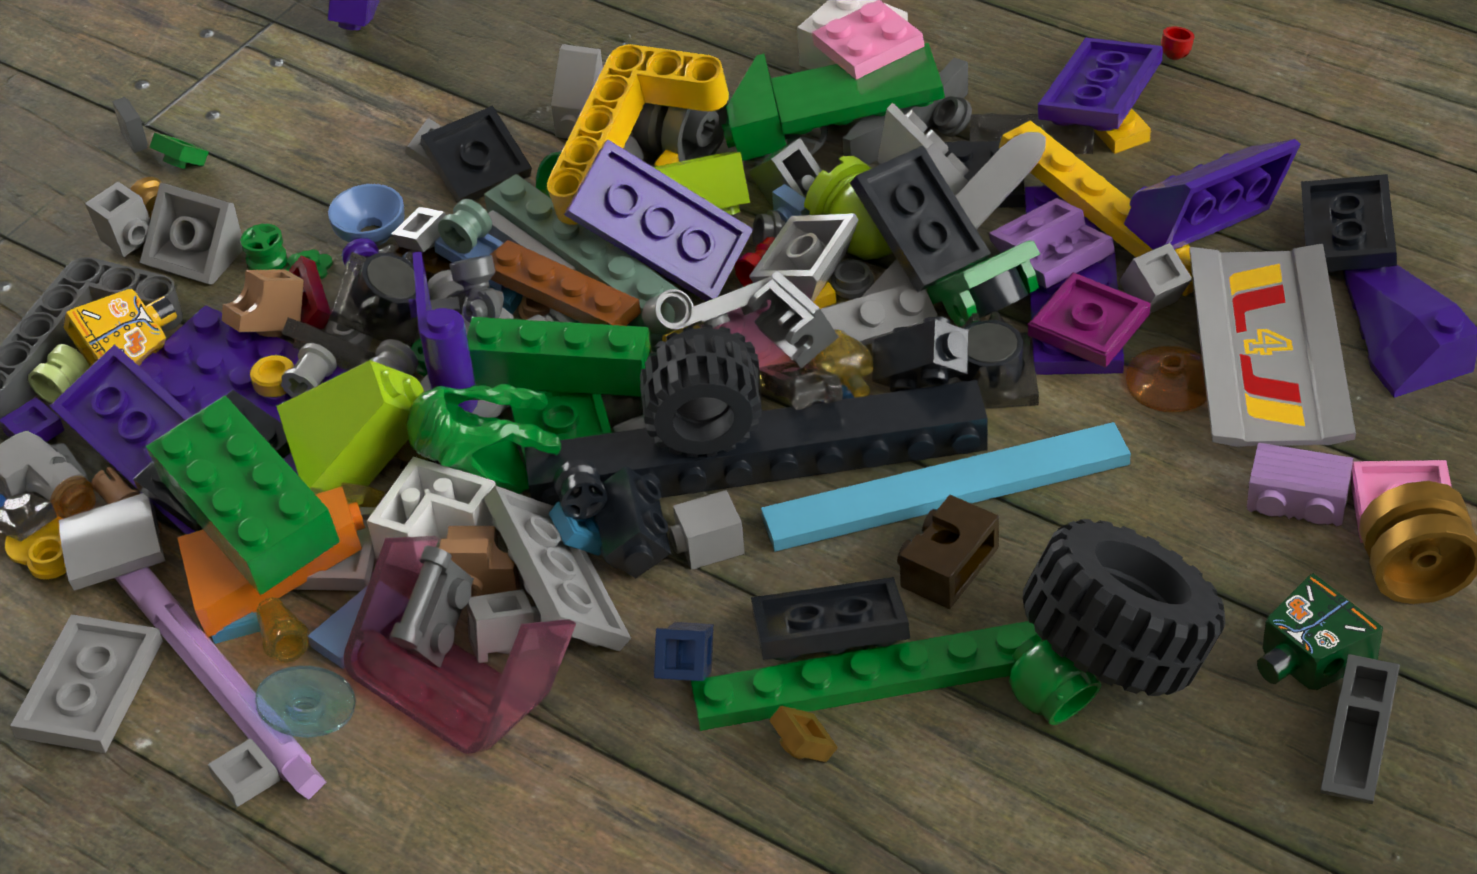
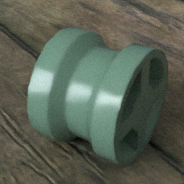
[438,199,492,254]

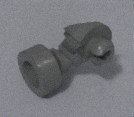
[449,255,504,323]

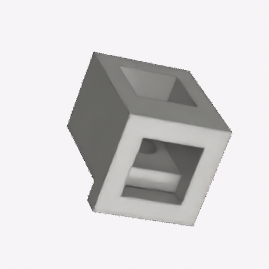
[467,589,542,663]

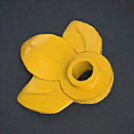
[5,510,66,579]

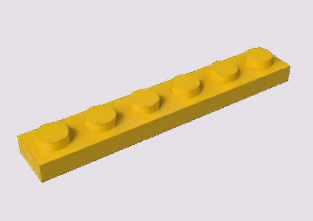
[999,120,1194,296]

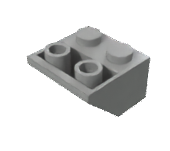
[877,103,969,196]

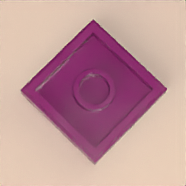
[1028,272,1151,368]

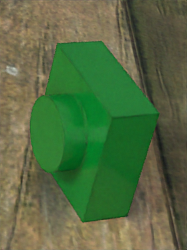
[149,132,209,169]

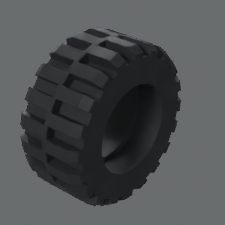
[1023,519,1225,696]

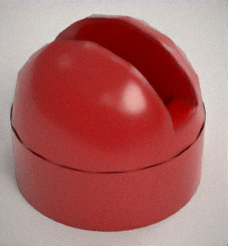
[1161,26,1195,60]

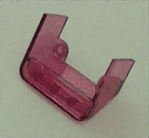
[344,536,576,754]

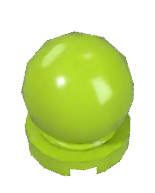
[804,156,893,260]

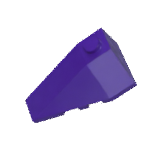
[1343,265,1477,398]

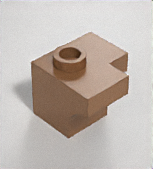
[222,270,304,337]
[439,526,520,597]

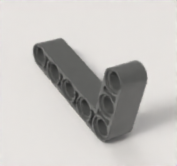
[0,257,183,428]

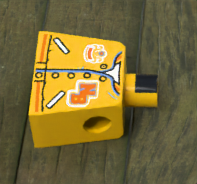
[64,289,177,367]

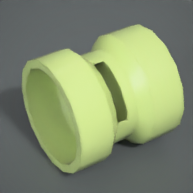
[28,344,90,404]

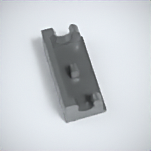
[748,270,839,368]

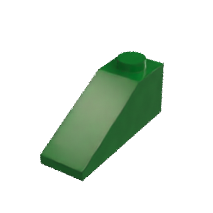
[722,53,787,161]

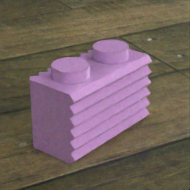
[1247,443,1353,526]

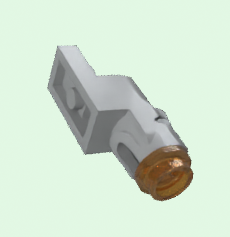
[0,431,96,518]

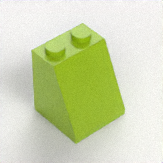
[276,360,424,503]

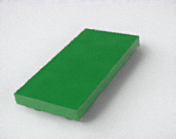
[771,43,945,134]

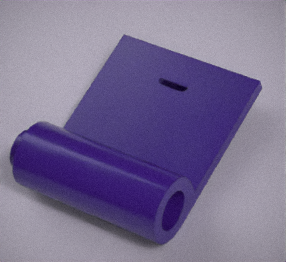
[409,252,478,413]

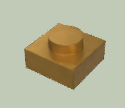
[769,706,838,762]

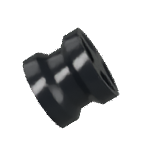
[553,459,607,519]

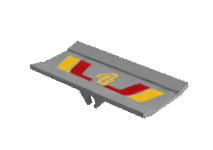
[1189,244,1356,447]

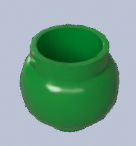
[1009,634,1102,725]

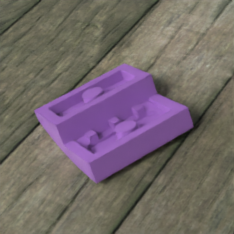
[989,198,1115,289]

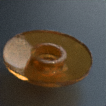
[1126,346,1207,413]

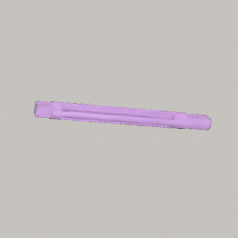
[115,567,326,800]

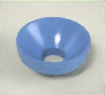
[328,184,405,246]

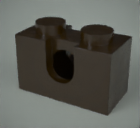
[897,495,999,609]

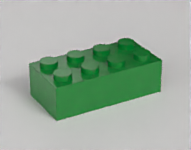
[146,395,340,596]

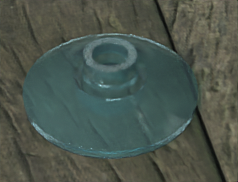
[255,666,356,738]

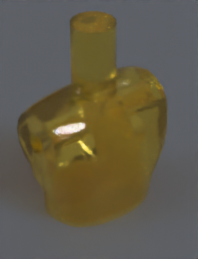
[810,329,873,398]

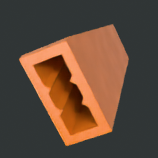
[177,486,365,637]

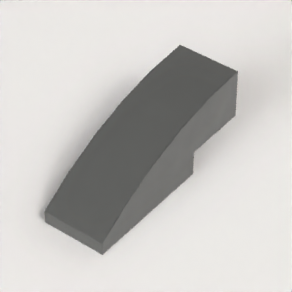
[1320,654,1400,804]

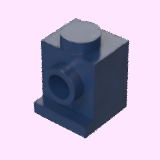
[654,622,714,681]

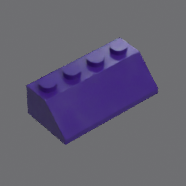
[1124,139,1301,250]

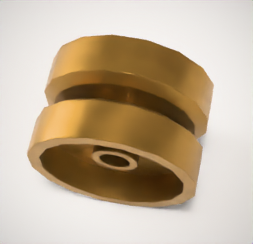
[1359,481,1477,604]

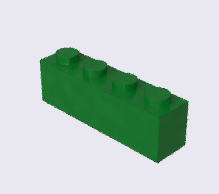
[467,317,651,396]

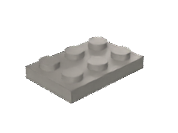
[10,614,163,753]

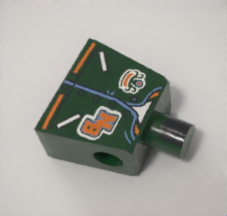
[1257,573,1383,690]

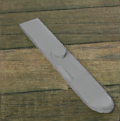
[862,132,1046,297]

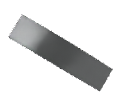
[843,58,968,165]

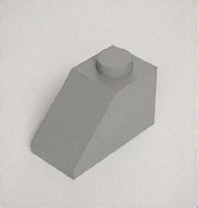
[551,44,603,139]

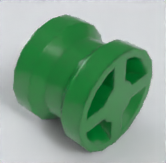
[240,223,288,270]

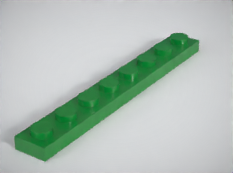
[691,621,1037,731]

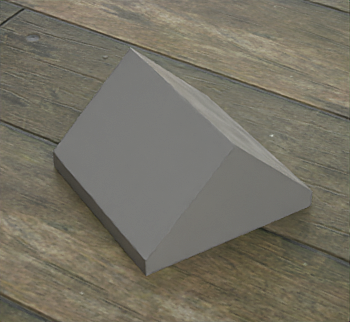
[140,182,243,284]
[749,214,858,302]

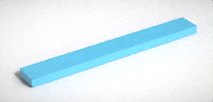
[761,422,1131,552]

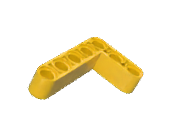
[547,44,729,225]

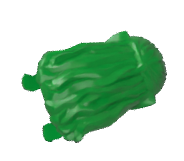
[406,384,562,494]

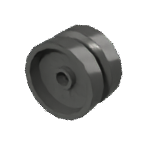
[632,95,731,162]

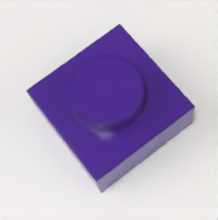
[0,397,65,442]

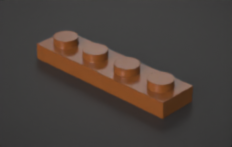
[490,240,641,326]

